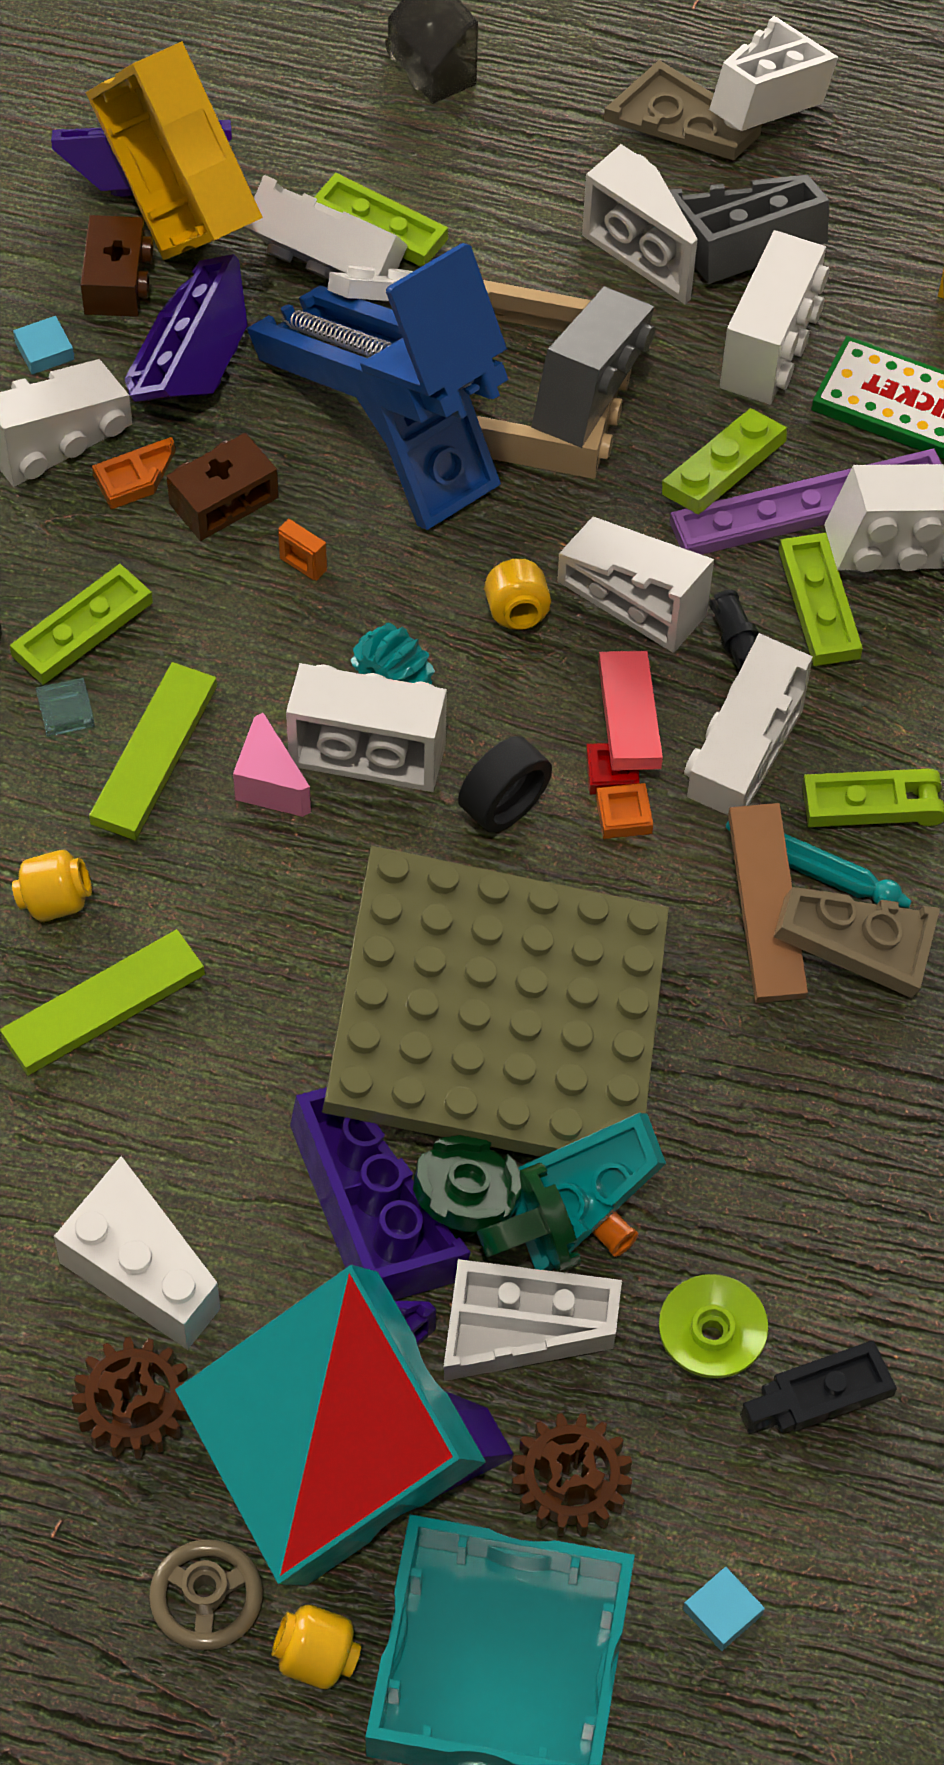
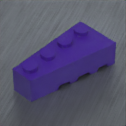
[290,1087,471,1300]

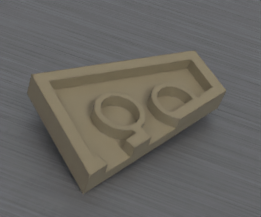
[604,60,762,160]
[774,887,940,998]

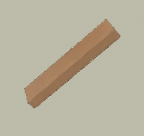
[728,803,808,1003]

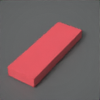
[598,651,663,770]

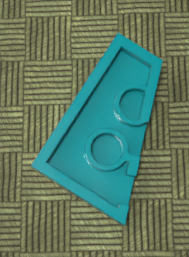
[514,1113,666,1271]

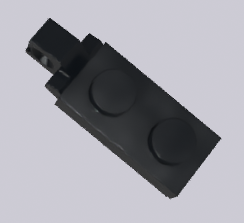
[740,1340,897,1434]

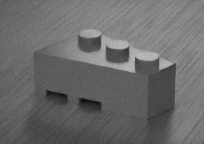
[670,174,830,284]
[531,286,655,448]

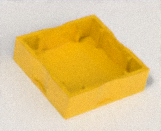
[85,41,263,260]

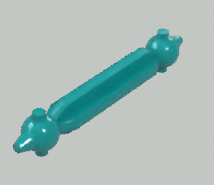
[726,821,912,908]

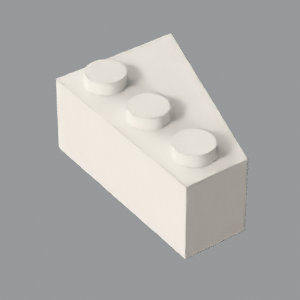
[709,16,838,131]
[244,175,408,279]
[0,359,133,487]
[557,517,714,653]
[684,633,813,815]
[54,1156,221,1350]
[444,1259,622,1381]

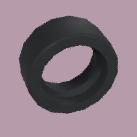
[458,736,552,833]

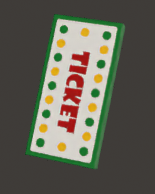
[811,336,944,459]

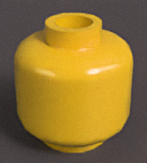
[484,559,551,630]
[12,850,92,922]
[271,1604,361,1689]

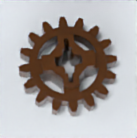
[72,1337,190,1459]
[511,1413,632,1537]

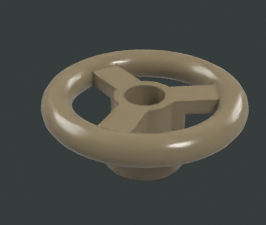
[149,1539,263,1650]

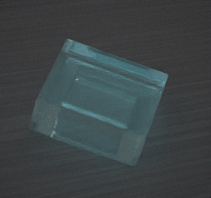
[36,678,95,737]

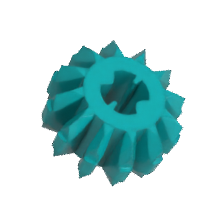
[351,622,435,684]

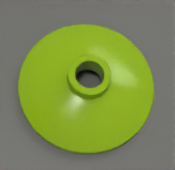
[659,1274,768,1378]

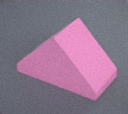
[233,713,311,817]

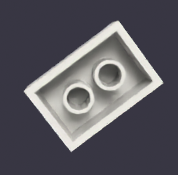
[719,230,830,405]
[824,464,944,572]
[286,663,447,792]

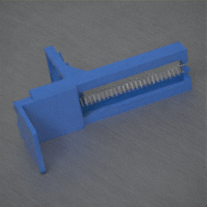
[247,243,509,530]

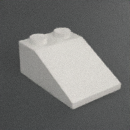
[582,144,698,304]

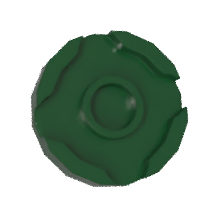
[413,1135,522,1239]
[476,1163,581,1272]

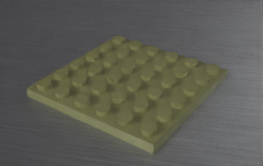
[322,845,669,1157]

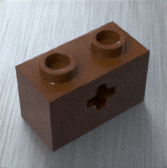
[80,215,154,317]
[166,432,279,541]

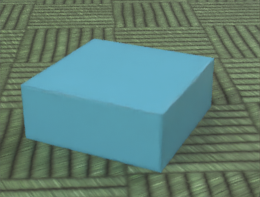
[13,316,74,374]
[683,1567,765,1651]

